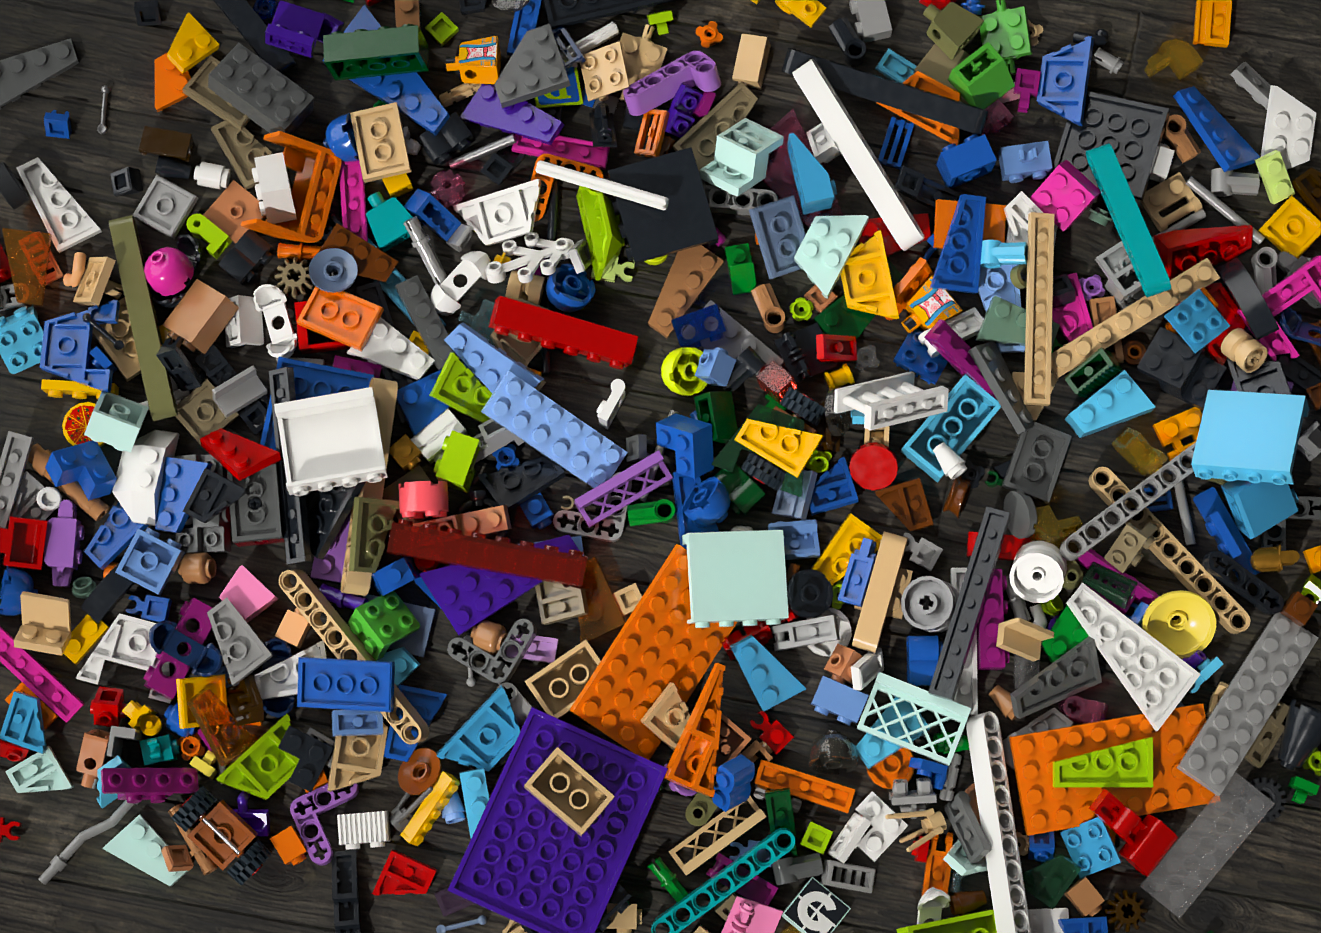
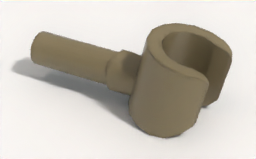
[561,496,596,512]

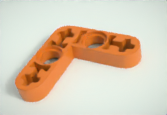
[531,153,604,222]

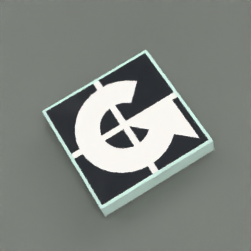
[782,877,851,933]

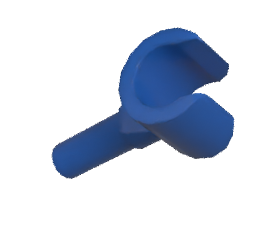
[923,233,938,261]

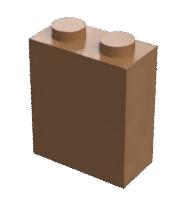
[163,279,239,354]

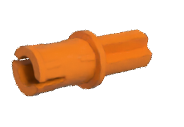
[277,243,321,262]

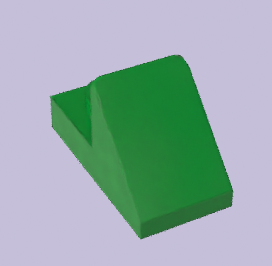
[725,243,756,295]

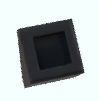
[110,167,143,197]
[1052,273,1076,308]

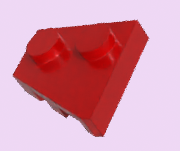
[372,849,437,895]

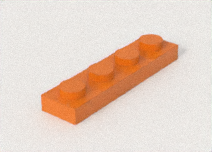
[754,759,855,814]

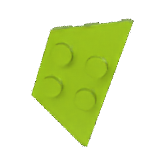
[216,714,300,800]

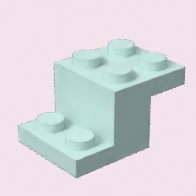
[699,118,784,197]

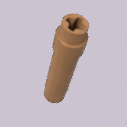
[28,443,110,521]

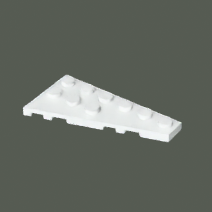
[1066,583,1201,732]

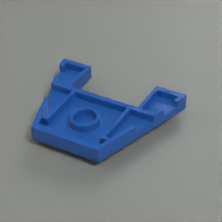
[40,300,120,393]

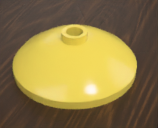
[1142,590,1216,659]

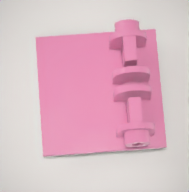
[721,896,783,933]

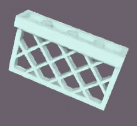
[857,672,972,766]

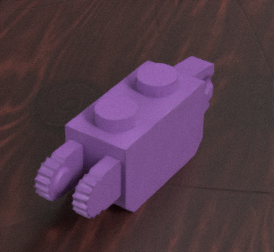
[44,499,85,587]

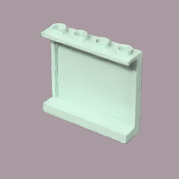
[682,530,789,628]

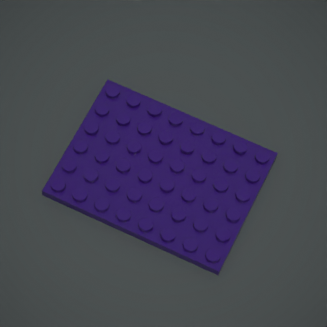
[447,707,668,933]

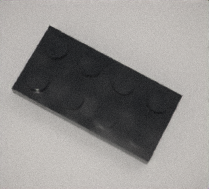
[306,482,366,559]

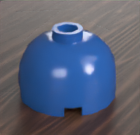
[323,113,359,162]
[546,264,595,313]
[682,477,731,526]
[0,566,38,616]

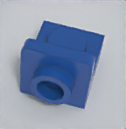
[89,346,118,373]
[520,493,554,530]
[909,757,948,790]
[1028,831,1055,862]

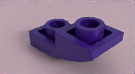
[665,83,703,138]

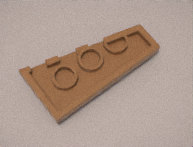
[648,245,724,338]

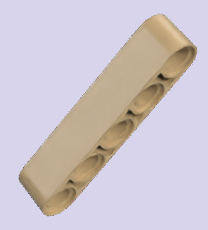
[852,531,908,653]

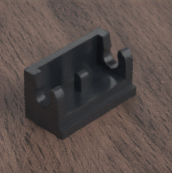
[156,336,206,392]

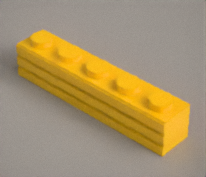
[400,771,461,846]

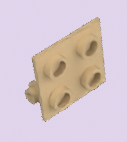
[580,41,630,101]

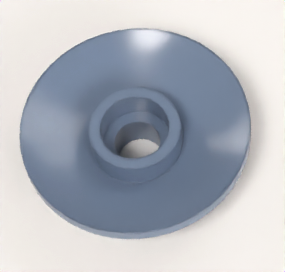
[309,248,358,293]

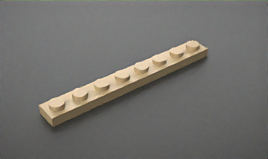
[1024,212,1054,406]
[1051,258,1220,379]

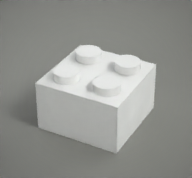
[252,152,297,224]

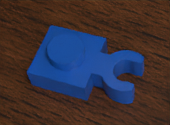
[126,595,172,623]

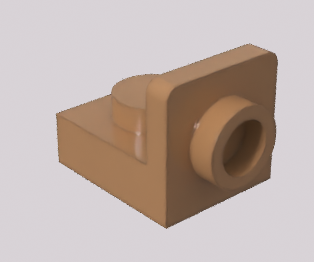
[740,740,773,763]

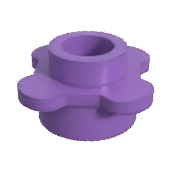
[1079,274,1105,301]

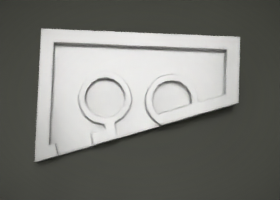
[254,640,327,700]

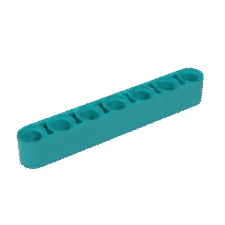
[1086,143,1171,298]
[651,828,795,933]

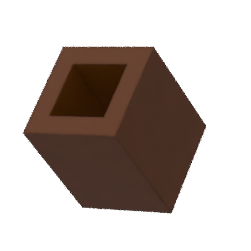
[1280,591,1318,627]

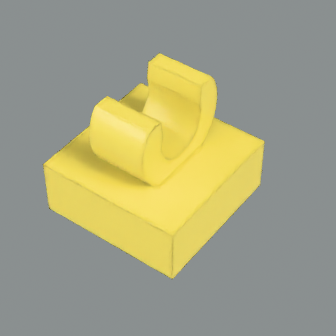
[189,750,218,780]

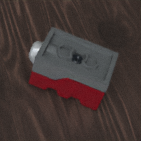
[227,464,285,547]

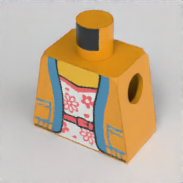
[446,36,501,84]
[901,275,962,333]

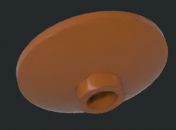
[398,748,442,795]

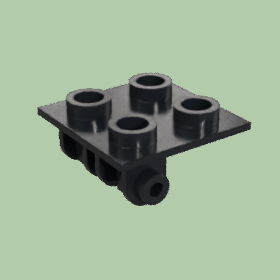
[774,323,838,384]

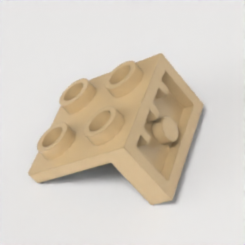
[14,591,72,656]

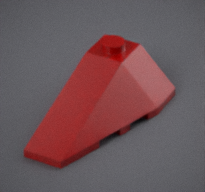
[1154,225,1253,280]

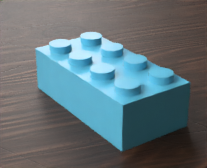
[900,374,1001,483]

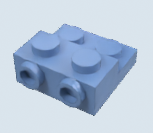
[115,527,185,595]

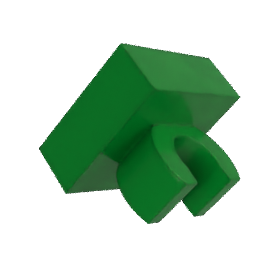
[1288,776,1320,804]

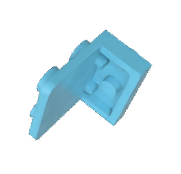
[0,306,44,374]

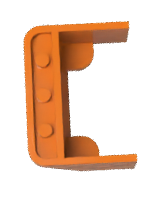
[241,131,341,243]

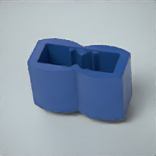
[906,636,943,686]
[712,754,755,812]

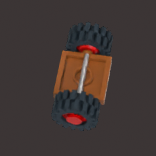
[740,387,827,491]
[171,786,272,885]

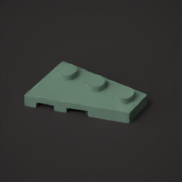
[975,296,1060,346]

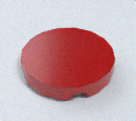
[849,442,898,490]

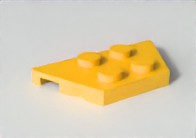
[841,230,899,319]

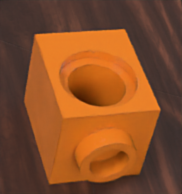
[270,826,308,866]

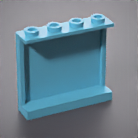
[1191,390,1309,485]

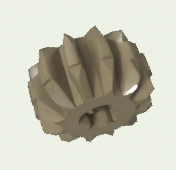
[275,257,314,299]

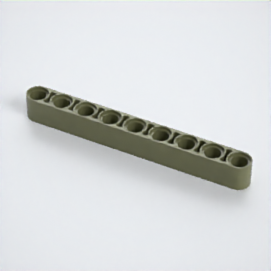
[109,215,178,421]

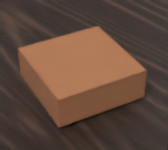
[804,284,838,313]
[161,845,194,872]

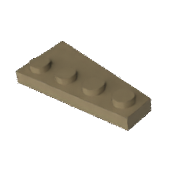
[673,82,758,173]

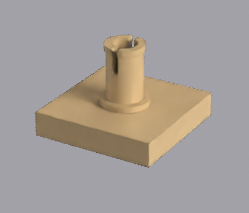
[73,257,123,305]

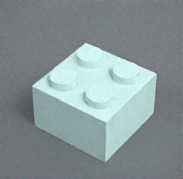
[84,391,149,453]

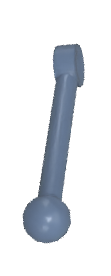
[436,915,487,933]

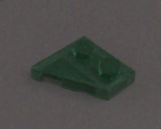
[1022,853,1082,909]

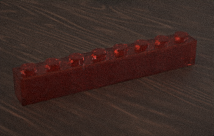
[387,519,587,588]

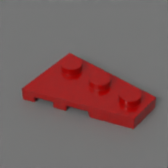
[858,213,931,257]
[200,428,281,481]

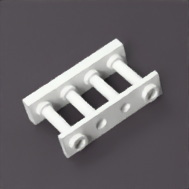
[834,371,949,431]

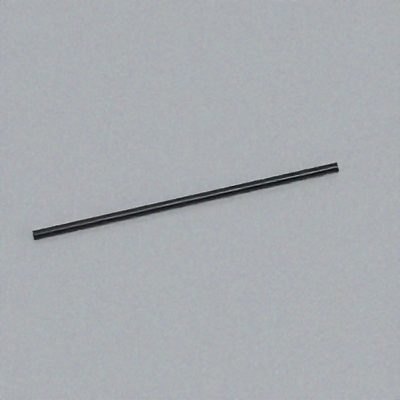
[541,106,562,374]

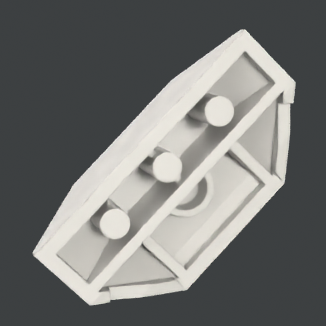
[112,430,179,526]

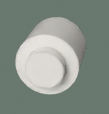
[194,162,231,189]

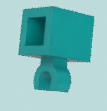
[140,734,180,767]

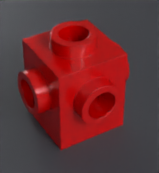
[90,686,127,727]

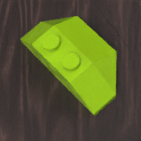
[576,185,625,280]

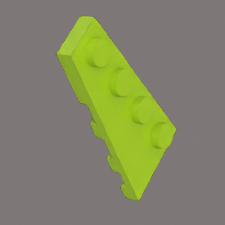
[1053,737,1153,788]

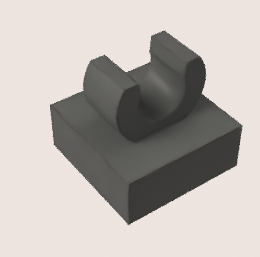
[626,434,653,462]

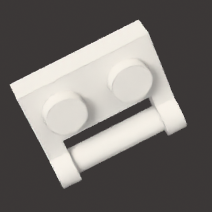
[597,379,626,430]

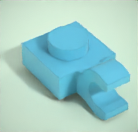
[1189,657,1223,694]

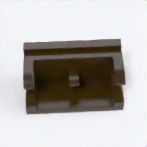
[139,126,194,163]
[226,673,264,726]

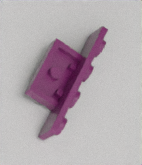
[1075,549,1160,614]
[101,768,199,803]

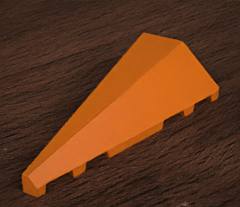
[664,663,726,797]

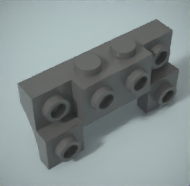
[174,454,231,553]

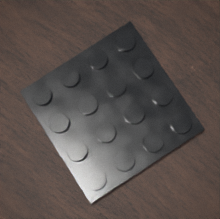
[1050,91,1170,201]

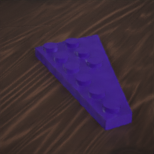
[419,535,583,636]

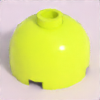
[661,347,707,396]

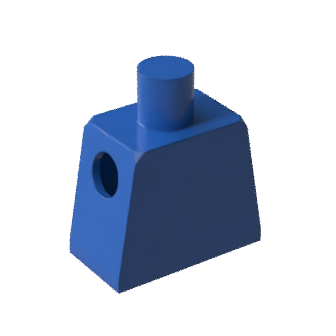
[371,555,420,596]

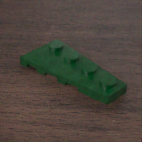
[814,260,903,341]

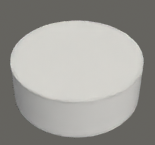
[37,487,62,511]

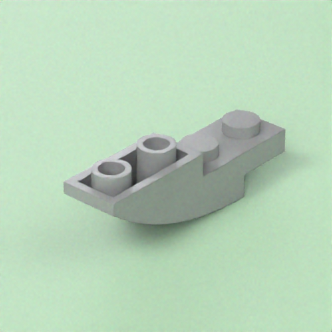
[473,419,524,463]

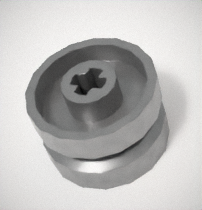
[901,576,959,633]

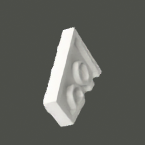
[347,317,435,380]

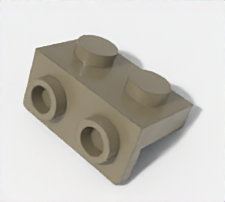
[1104,522,1158,573]

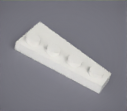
[17,157,102,253]

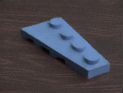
[444,323,544,394]

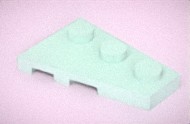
[102,814,188,886]

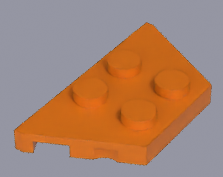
[877,71,961,146]

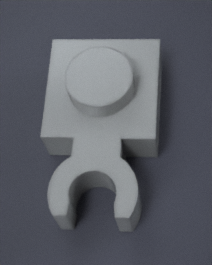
[903,533,943,571]

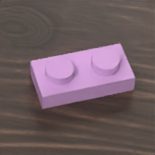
[506,633,558,663]

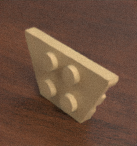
[327,709,388,792]

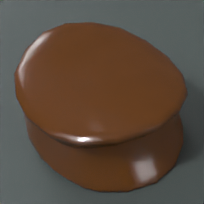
[943,475,971,519]

